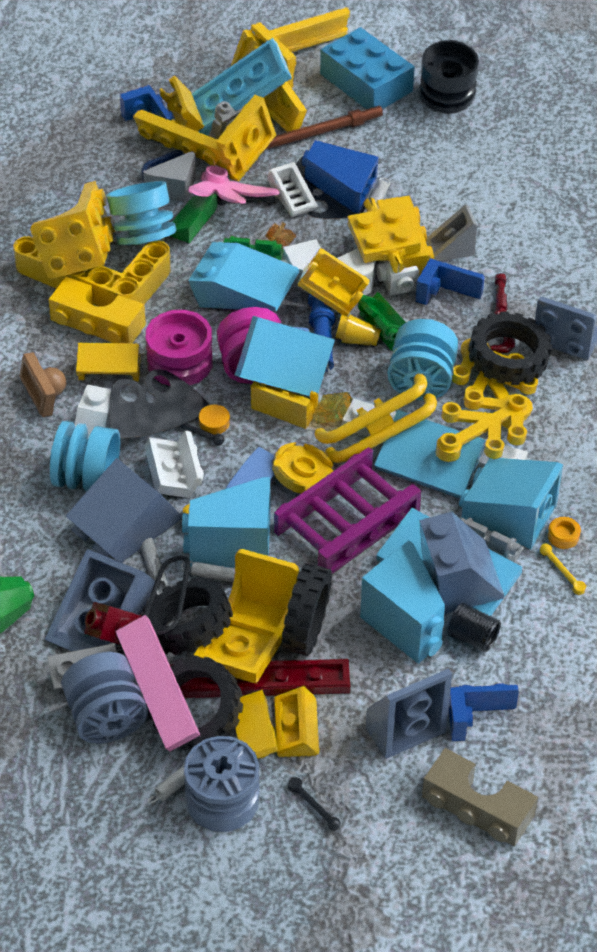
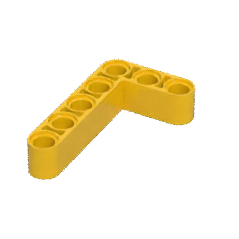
[13,236,171,307]

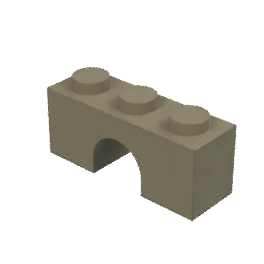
[422,748,538,847]

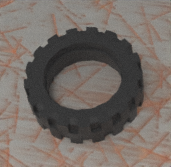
[468,312,552,385]
[282,563,332,656]
[141,577,233,655]
[148,655,243,750]

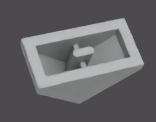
[143,151,196,202]
[426,204,477,261]

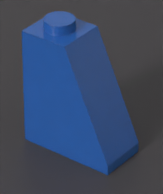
[302,140,378,213]

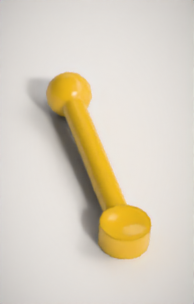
[539,543,586,595]

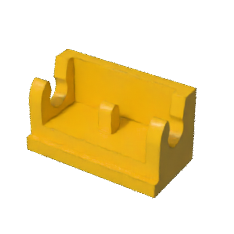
[159,75,204,132]
[297,248,370,316]
[76,343,141,382]
[251,381,319,429]

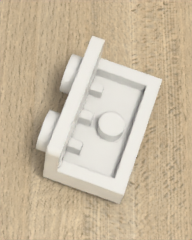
[144,431,203,498]

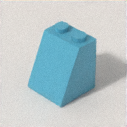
[459,458,563,549]
[182,477,271,568]
[360,540,445,664]

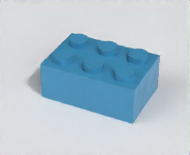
[320,27,415,109]

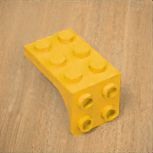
[30,181,116,279]
[194,549,299,684]

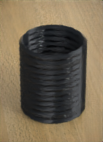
[447,603,501,653]

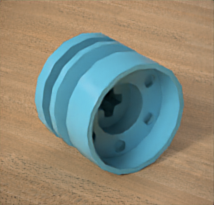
[106,181,176,245]
[387,319,458,400]
[50,421,120,492]

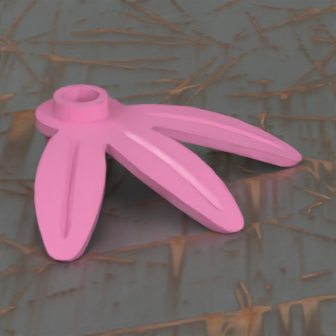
[188,165,280,204]

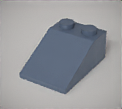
[45,549,155,652]
[366,668,452,759]

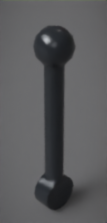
[217,195,275,206]
[174,423,225,445]
[288,777,341,831]

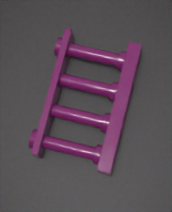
[274,447,422,574]

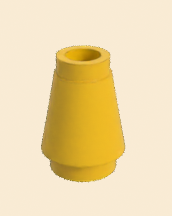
[335,314,381,346]

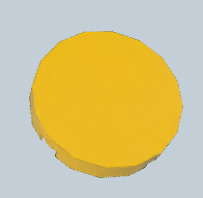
[272,442,333,494]

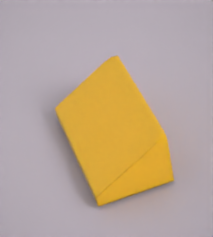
[274,686,319,757]

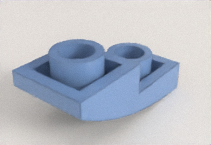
[226,447,276,489]

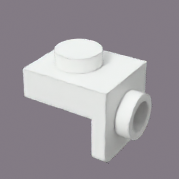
[376,260,419,296]

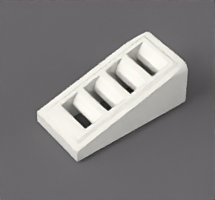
[267,162,318,217]

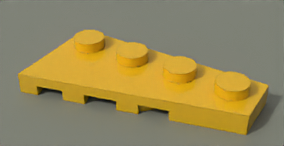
[230,30,307,132]

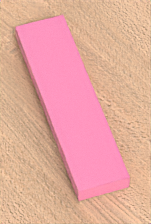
[115,615,200,751]

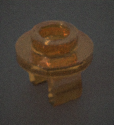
[265,221,296,248]

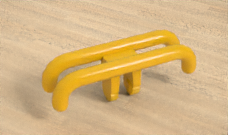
[314,373,437,463]

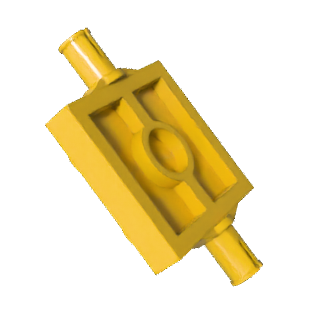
[348,198,421,273]

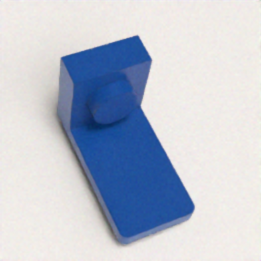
[120,85,175,122]
[415,258,485,305]
[448,683,519,741]

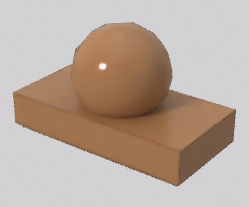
[19,352,67,417]

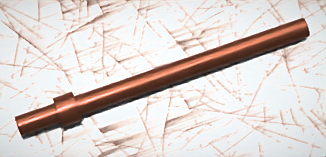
[265,106,383,150]

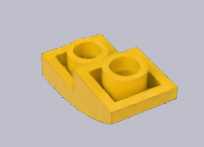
[235,690,278,759]

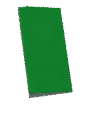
[170,194,217,244]

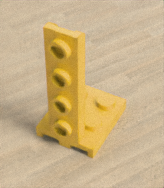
[251,7,350,89]
[133,95,276,182]

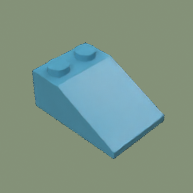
[188,242,299,311]

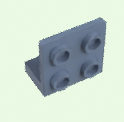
[535,297,597,360]

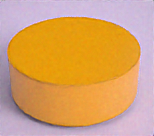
[199,404,230,435]
[547,517,581,549]

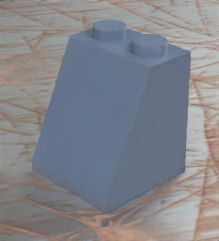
[65,458,183,563]
[419,512,504,614]

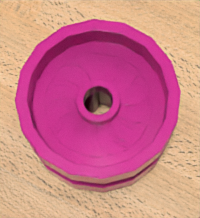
[216,307,281,384]
[145,310,213,386]

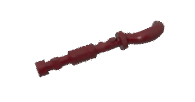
[491,273,516,354]

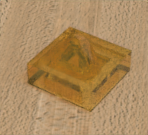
[312,392,353,424]

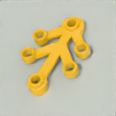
[452,338,538,429]
[435,389,533,462]

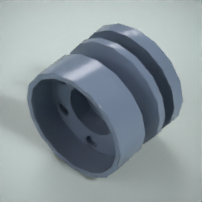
[61,652,148,744]
[184,736,260,832]

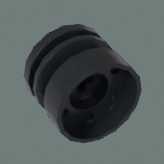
[419,40,479,113]

